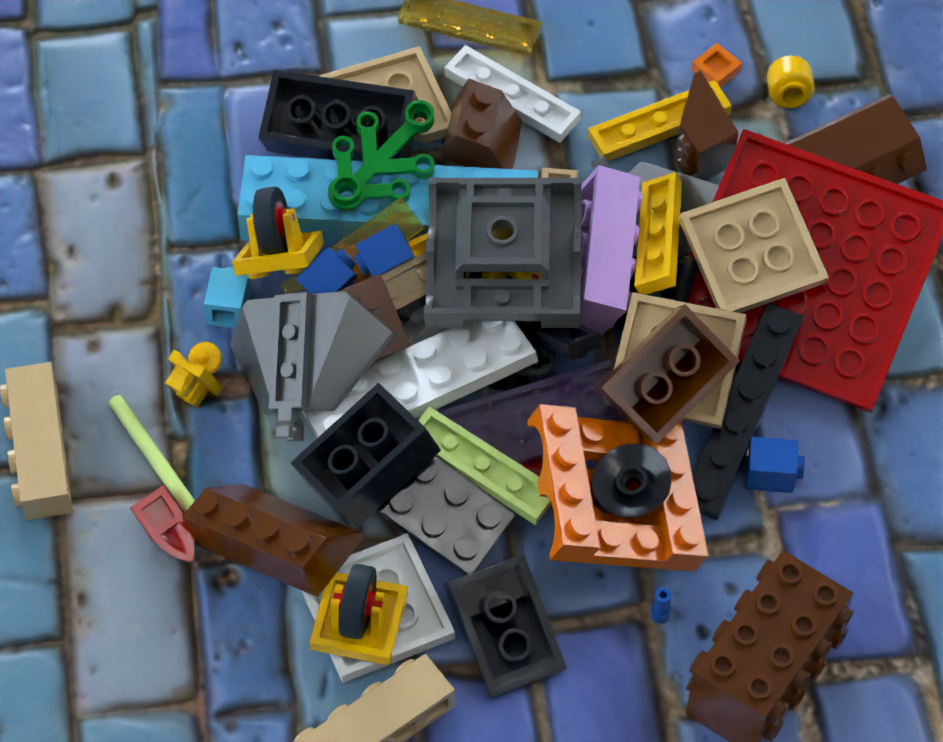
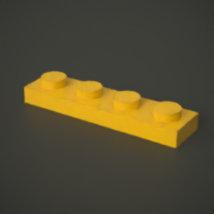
[587,80,732,162]
[634,172,682,295]

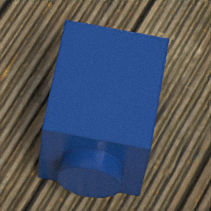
[354,223,416,277]
[296,247,359,294]
[746,436,805,493]

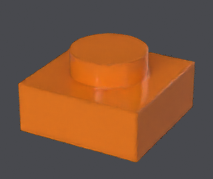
[691,43,742,88]

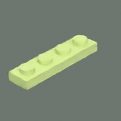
[418,406,551,525]

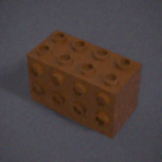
[686,550,854,742]

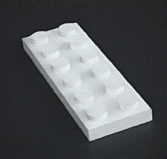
[301,321,538,438]

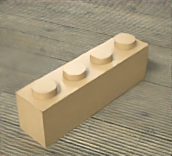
[0,362,73,521]
[294,654,455,742]

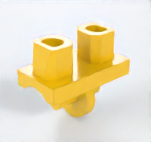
[165,342,223,408]

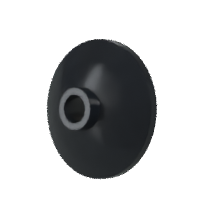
[592,443,672,518]

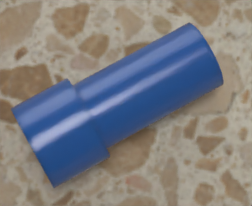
[650,587,671,624]

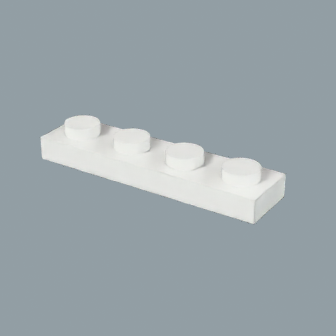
[444,45,581,143]

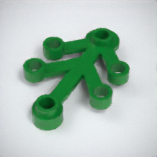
[328,100,435,211]

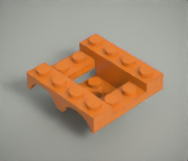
[527,404,709,572]

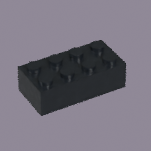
[258,70,419,161]

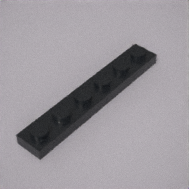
[693,303,804,520]

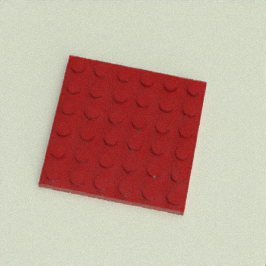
[688,129,943,414]

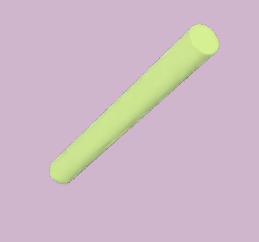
[108,395,195,513]

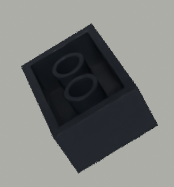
[290,382,441,529]

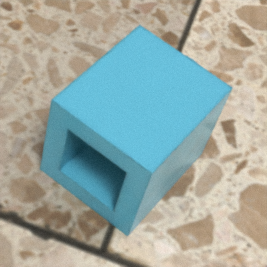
[203,267,252,328]

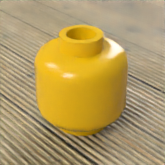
[767,55,815,109]

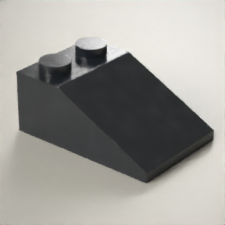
[443,554,567,698]

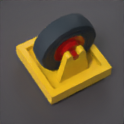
[232,187,324,279]
[309,564,409,666]

